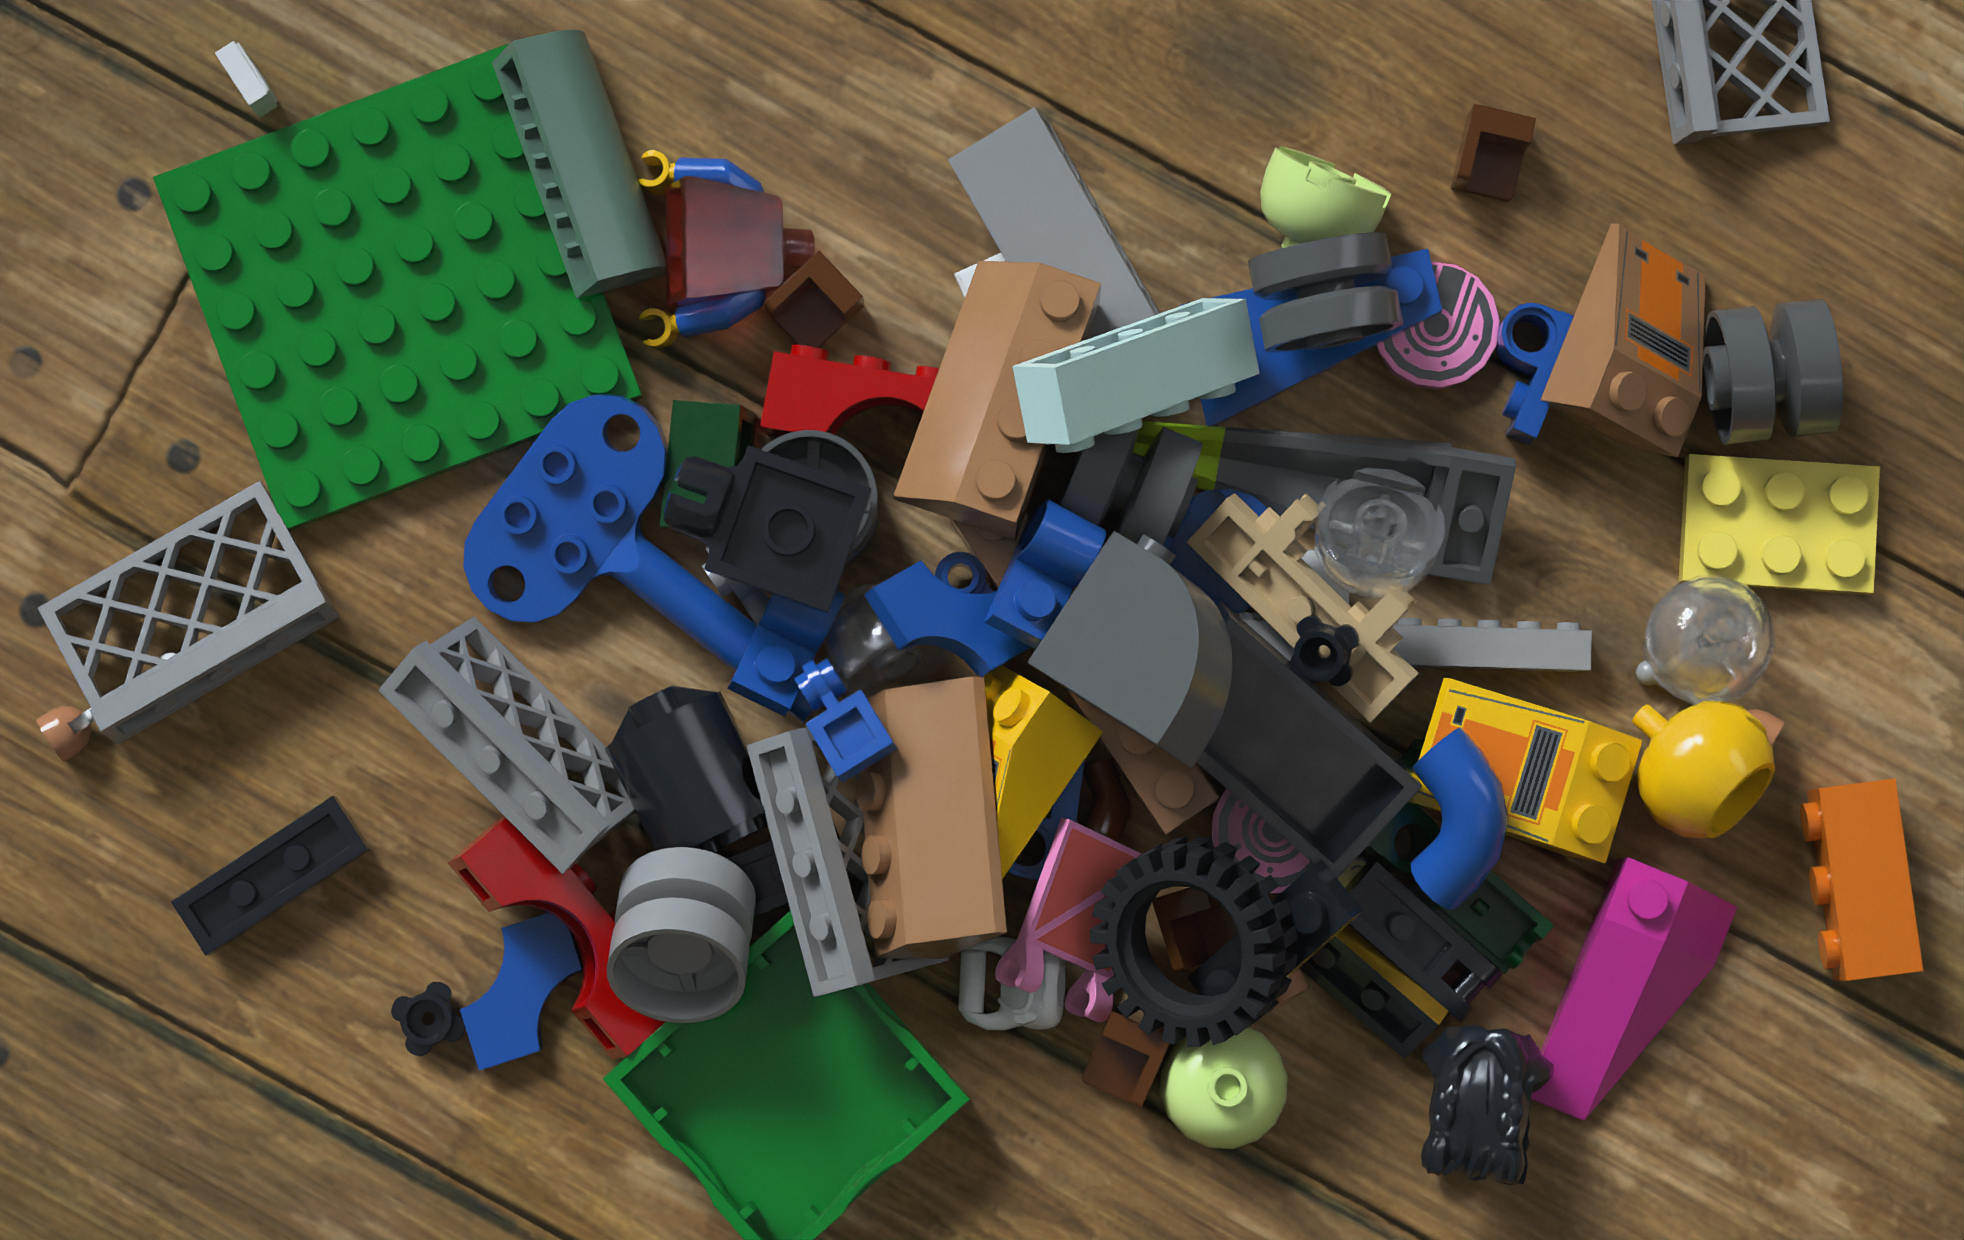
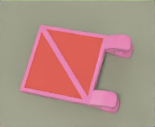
[995,817,1142,1022]

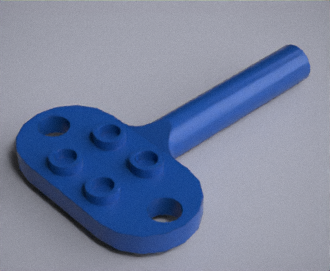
[463,394,814,724]

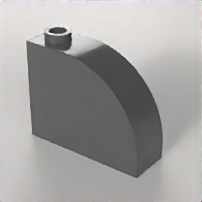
[1027,531,1233,768]

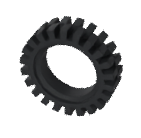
[1090,836,1298,1047]

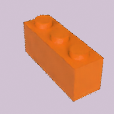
[1800,778,1923,981]

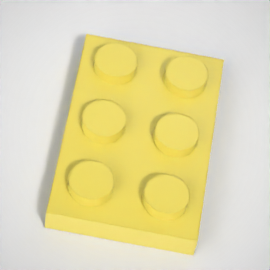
[1679,454,1880,595]

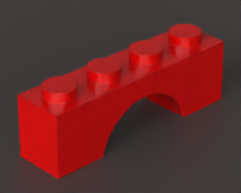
[760,345,939,437]
[448,815,666,1060]

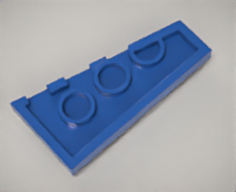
[1180,249,1442,426]

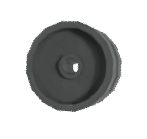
[1248,232,1403,353]

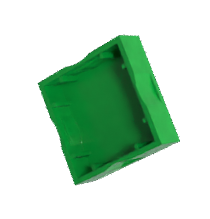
[602,910,970,1240]

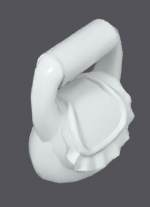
[958,936,1066,1030]

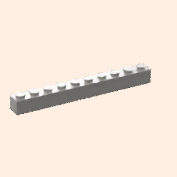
[1239,613,1592,673]

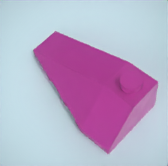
[1531,857,1737,1121]

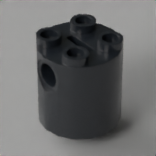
[605,685,768,853]

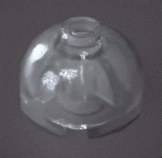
[1314,468,1445,599]
[1643,575,1776,702]
[826,583,953,698]

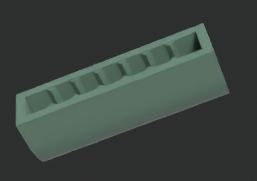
[492,29,670,299]

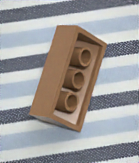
[893,261,1101,540]
[856,676,1007,959]

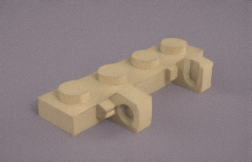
[1186,493,1419,722]

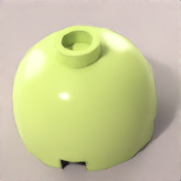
[1260,146,1391,248]
[1159,1027,1288,1149]

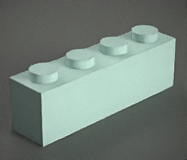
[1012,298,1260,453]

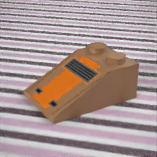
[1540,223,1706,457]

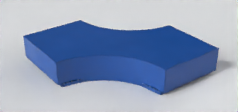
[864,560,1031,677]
[460,913,583,1071]

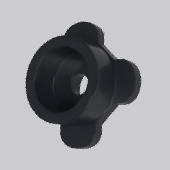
[1290,615,1360,687]
[391,982,466,1056]

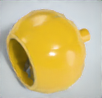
[1632,701,1775,838]

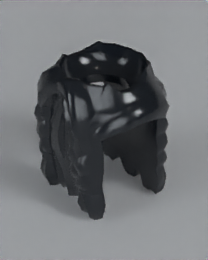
[1421,1025,1554,1185]

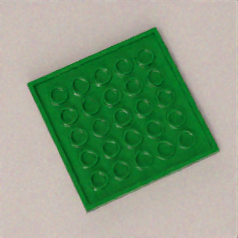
[153,43,643,531]

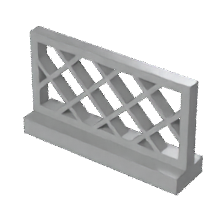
[1651,0,1830,145]
[38,481,340,745]
[378,616,636,874]
[746,727,949,997]

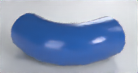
[1411,727,1508,910]

